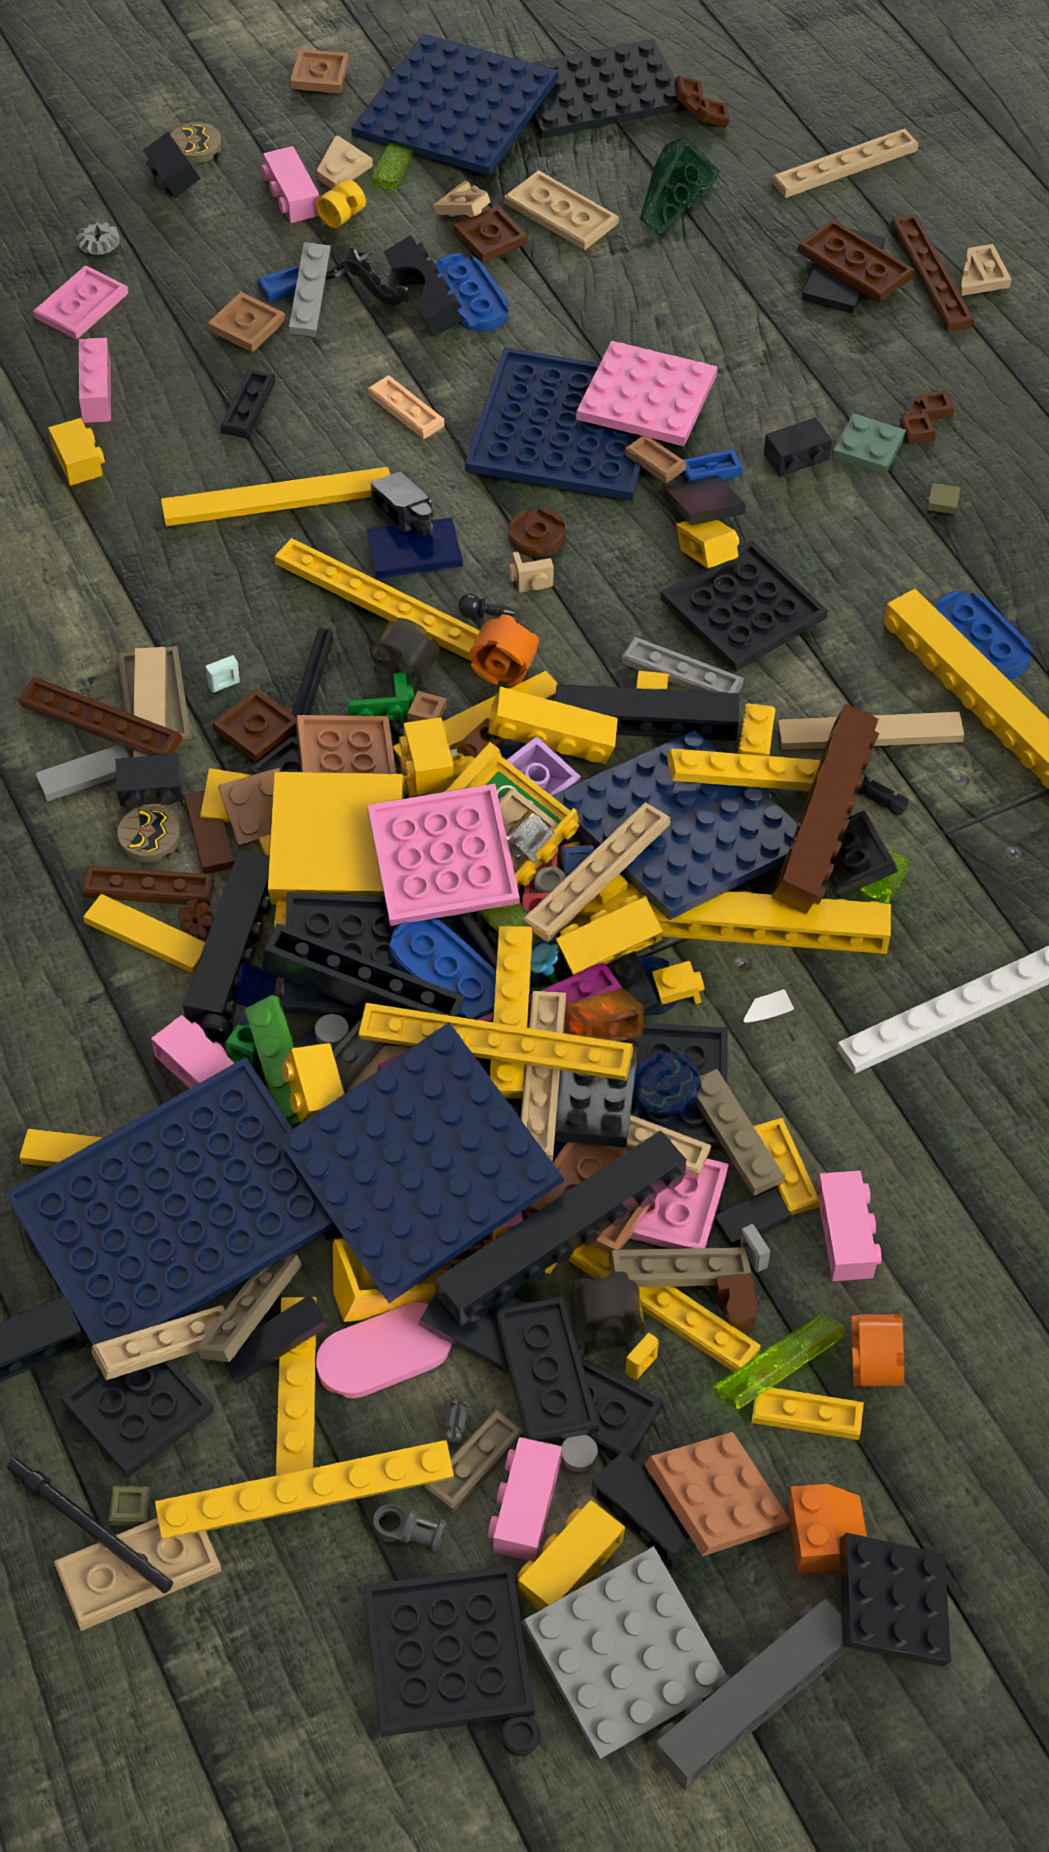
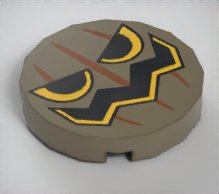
[171,122,222,163]
[117,806,181,862]

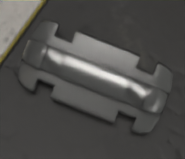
[443,1398,468,1444]

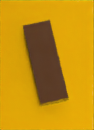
[184,790,234,874]

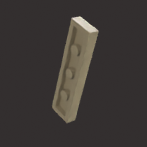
[687,1069,785,1196]
[608,1247,752,1288]
[196,1254,302,1362]

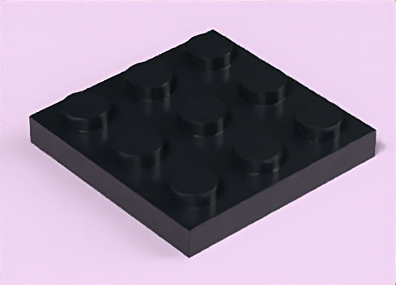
[60,1359,214,1478]
[840,1533,951,1666]

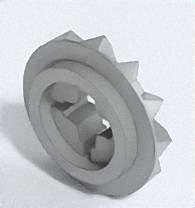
[76,221,120,255]

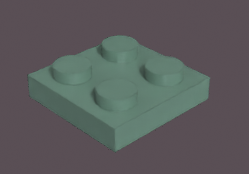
[832,413,906,475]

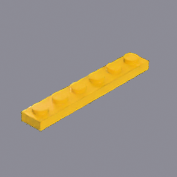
[667,749,820,791]
[490,926,533,1099]
[276,1297,317,1476]

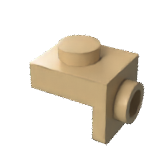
[508,552,554,593]

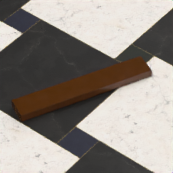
[891,214,974,332]
[18,676,183,756]

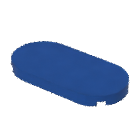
[435,253,509,332]
[936,591,1031,680]
[390,918,496,1020]

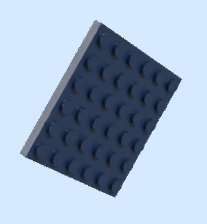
[351,33,559,175]
[465,347,642,501]
[552,730,798,920]
[278,1022,564,1303]

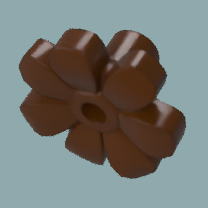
[177,899,215,940]

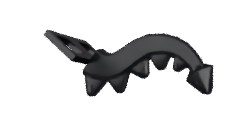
[326,247,409,305]

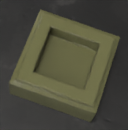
[927,483,961,515]
[109,1486,151,1526]

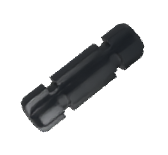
[858,773,909,814]

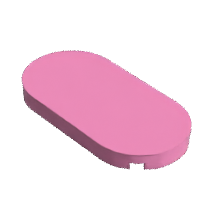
[316,1303,452,1399]

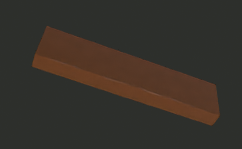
[82,866,214,906]

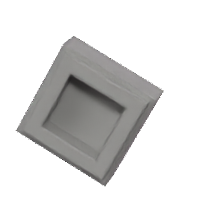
[739,1224,771,1273]

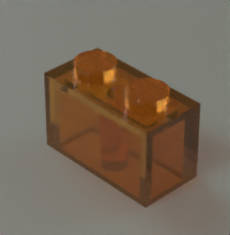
[565,988,644,1042]

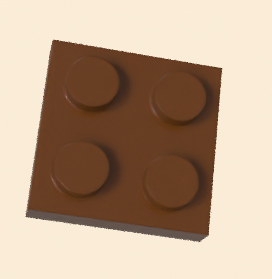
[454,205,528,263]
[213,688,297,763]

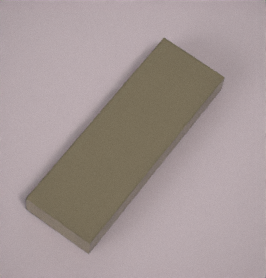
[425,1409,524,1513]

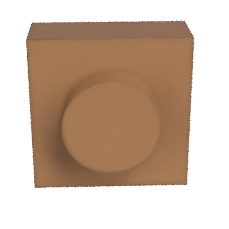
[407,691,447,722]

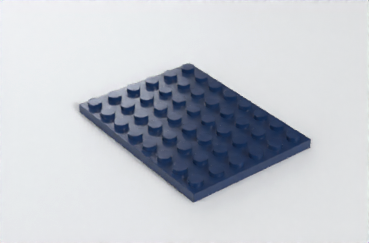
[5,1057,337,1345]

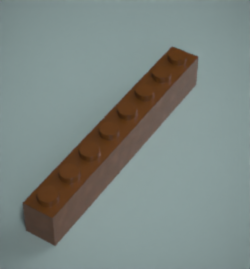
[771,703,879,914]

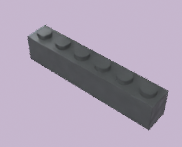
[654,1598,849,1790]

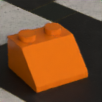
[787,1484,867,1574]

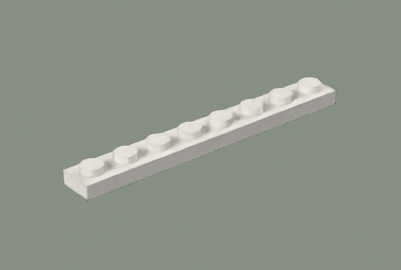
[837,946,1049,1074]

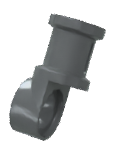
[373,1504,448,1553]

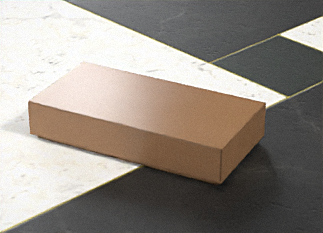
[625,435,686,483]

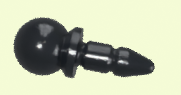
[458,594,516,618]

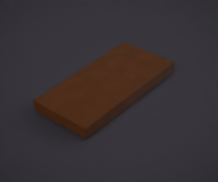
[797,219,915,303]

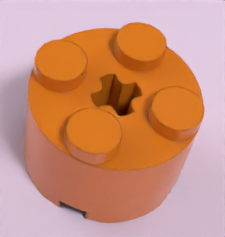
[469,614,539,687]
[852,1314,905,1387]

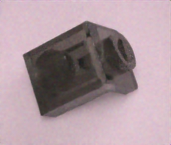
[506,809,554,864]

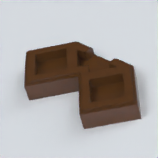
[674,75,729,128]
[900,390,954,444]

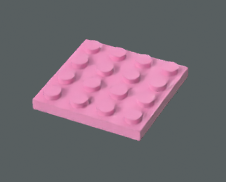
[576,341,717,446]
[367,784,520,926]

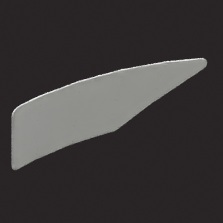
[743,989,794,1023]

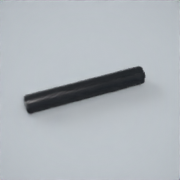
[292,628,333,718]

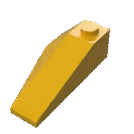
[333,1239,466,1322]

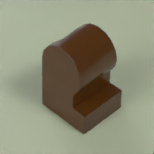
[457,718,505,758]
[714,1273,757,1333]

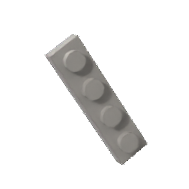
[289,242,331,337]

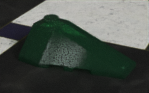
[640,136,720,235]

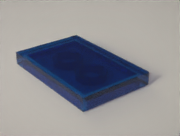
[366,517,463,579]

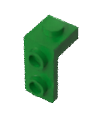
[347,673,414,722]

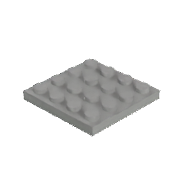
[522,1547,726,1760]

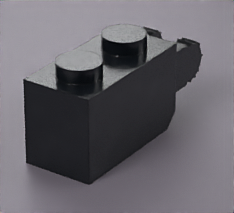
[370,472,434,536]

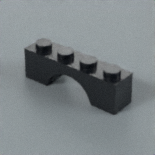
[383,235,462,337]

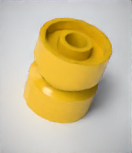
[316,179,366,228]

